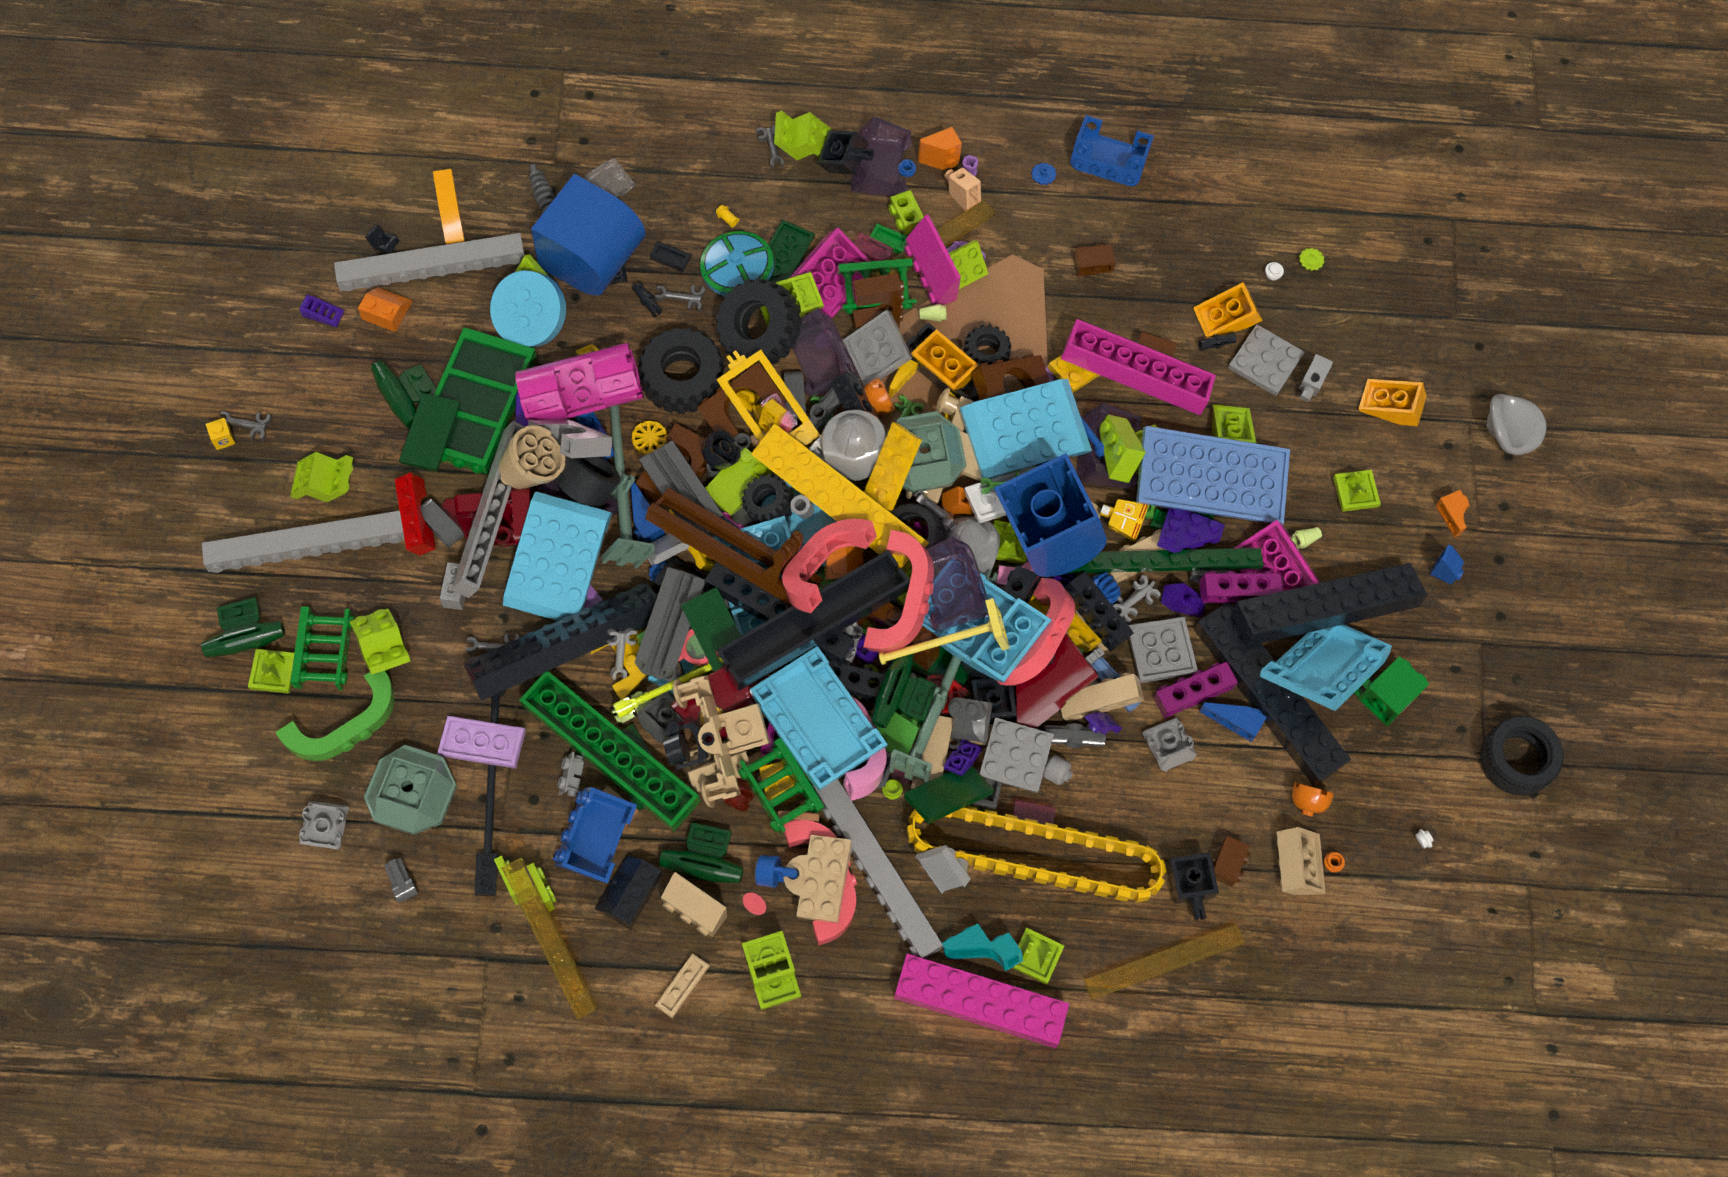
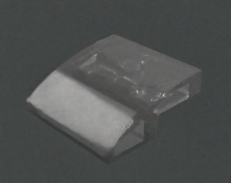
[583,158,636,197]

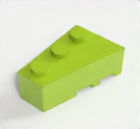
[1099,415,1146,483]

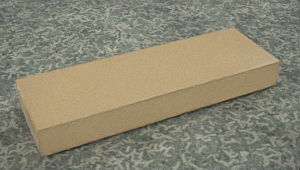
[655,953,710,1019]

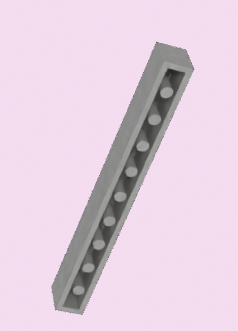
[334,233,525,291]
[451,421,525,598]
[202,511,404,573]
[812,779,943,959]

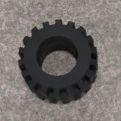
[963,324,1011,365]
[742,474,794,524]

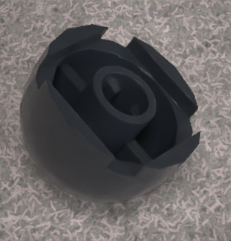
[701,430,740,469]

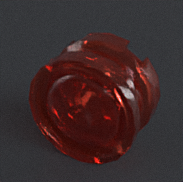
[722,785,754,812]

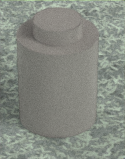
[791,495,814,519]

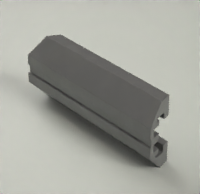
[638,441,725,537]
[634,567,705,679]

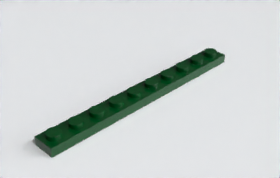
[1068,548,1263,574]

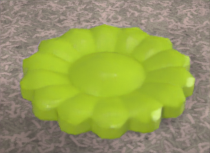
[1299,248,1324,271]

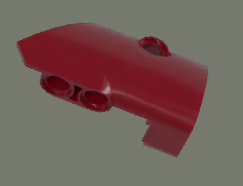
[440,488,532,547]
[1016,633,1099,729]

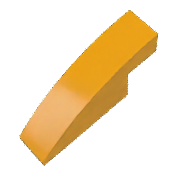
[433,169,465,245]

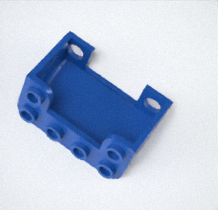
[1070,115,1154,186]
[553,787,637,883]

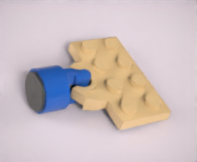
[754,835,852,923]

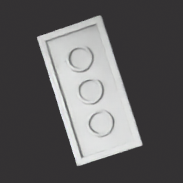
[964,466,1036,524]

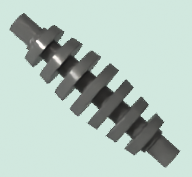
[529,164,555,213]

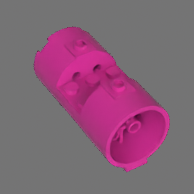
[516,343,644,421]

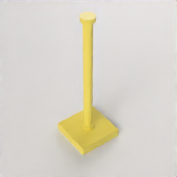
[879,598,1010,665]

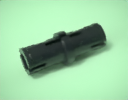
[632,282,663,317]
[1198,332,1237,351]

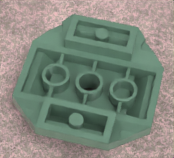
[896,411,967,493]
[364,745,457,835]

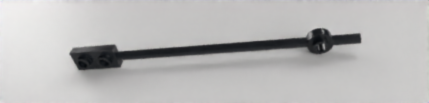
[475,689,507,896]

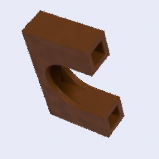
[853,273,904,331]
[971,354,1050,401]
[697,362,787,437]
[636,423,707,509]
[864,603,940,671]

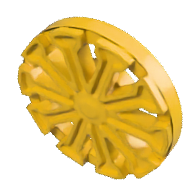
[632,421,667,455]

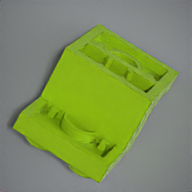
[774,111,832,160]
[760,272,824,328]
[290,452,353,502]
[350,609,410,675]
[494,856,556,912]
[742,931,801,1010]

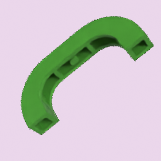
[275,671,395,761]

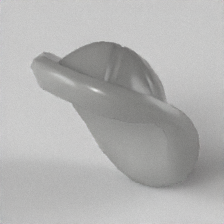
[1486,394,1547,455]
[821,410,887,481]
[935,517,1000,576]

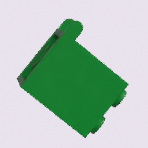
[1354,656,1430,727]

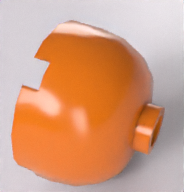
[864,377,896,416]
[1292,782,1334,817]

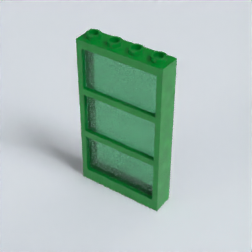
[434,327,537,474]

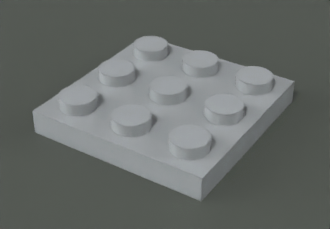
[843,310,912,387]
[1228,324,1305,396]
[1128,617,1198,683]
[980,718,1054,793]

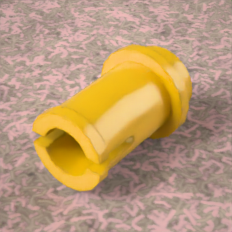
[716,205,739,228]

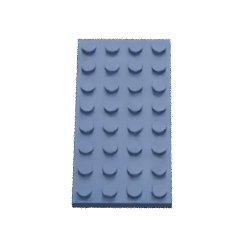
[1136,426,1290,524]

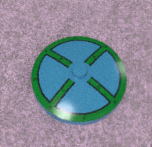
[700,231,774,296]

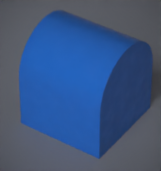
[531,174,646,295]
[994,453,1107,577]

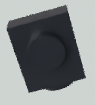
[365,225,400,254]

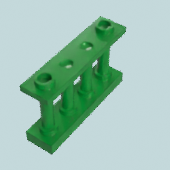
[837,258,917,314]
[290,607,355,691]
[737,738,824,836]

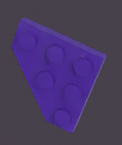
[1157,508,1225,553]

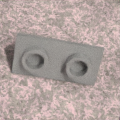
[557,752,584,797]

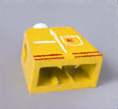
[1100,499,1149,542]

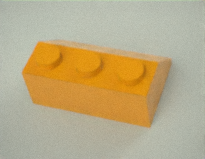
[911,329,978,391]

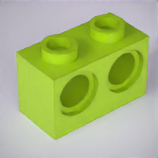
[888,190,924,235]

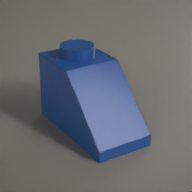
[1430,545,1464,585]

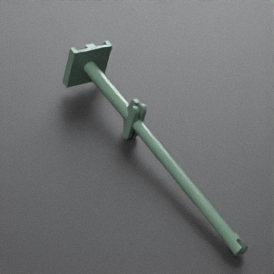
[601,405,655,569]
[889,571,998,783]

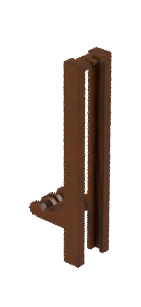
[645,488,822,606]

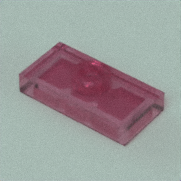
[1013,800,1056,825]

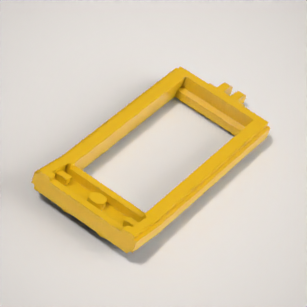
[717,350,820,446]

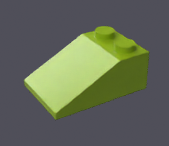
[1212,404,1256,444]
[705,448,773,516]

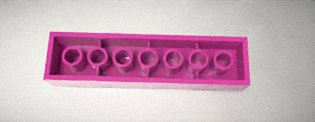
[1061,319,1216,415]
[894,954,1069,1048]

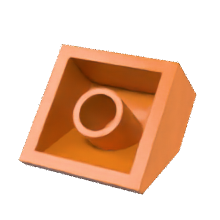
[918,127,962,170]
[358,288,412,332]
[824,546,864,581]

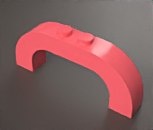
[782,519,877,613]
[863,530,934,653]
[996,578,1075,685]
[783,820,857,946]

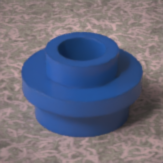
[898,159,916,177]

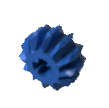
[1092,572,1121,604]

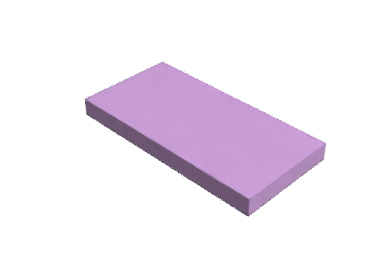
[437,716,526,769]

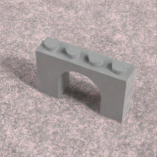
[528,419,612,458]

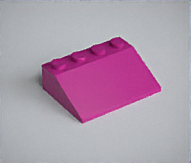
[904,215,961,305]
[788,228,871,319]
[1233,520,1321,591]

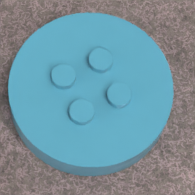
[490,271,566,348]

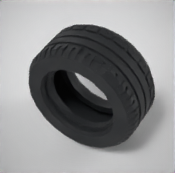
[1480,715,1564,796]

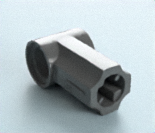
[384,858,418,903]

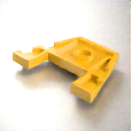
[590,627,648,700]

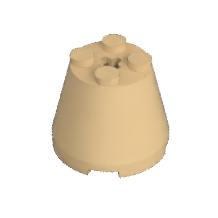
[499,425,566,489]

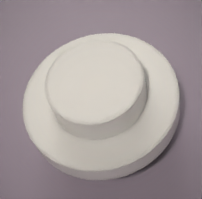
[1265,262,1284,280]
[1415,829,1434,849]

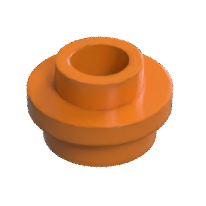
[1324,852,1345,872]

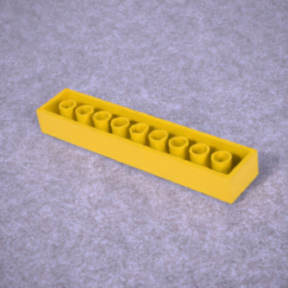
[751,423,929,573]

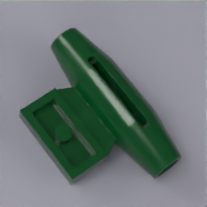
[371,361,436,428]
[201,597,286,658]
[871,653,937,728]
[659,823,744,884]

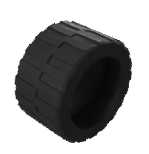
[555,456,620,508]
[891,503,946,561]

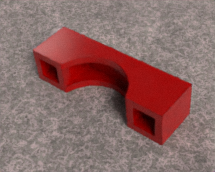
[394,473,436,556]

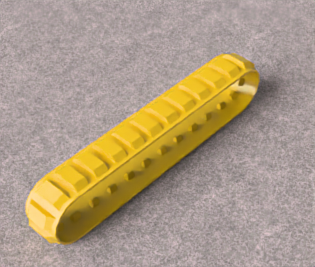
[906,806,1166,903]

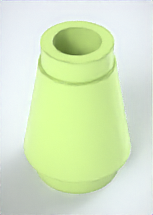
[920,303,947,322]
[1292,527,1322,549]

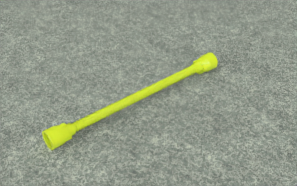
[613,663,712,718]

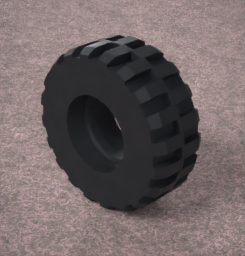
[716,279,802,364]
[638,328,724,414]

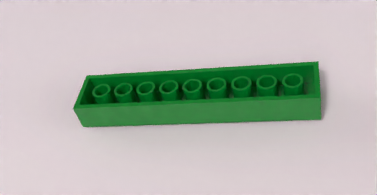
[519,671,701,832]

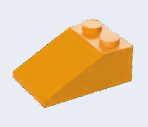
[1193,282,1263,338]
[1359,379,1427,426]

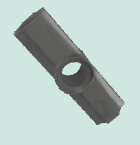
[801,388,841,431]
[1044,724,1106,748]

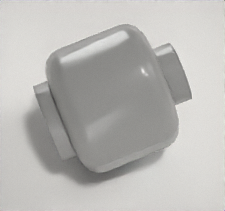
[1043,755,1073,785]

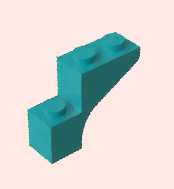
[942,924,1023,971]

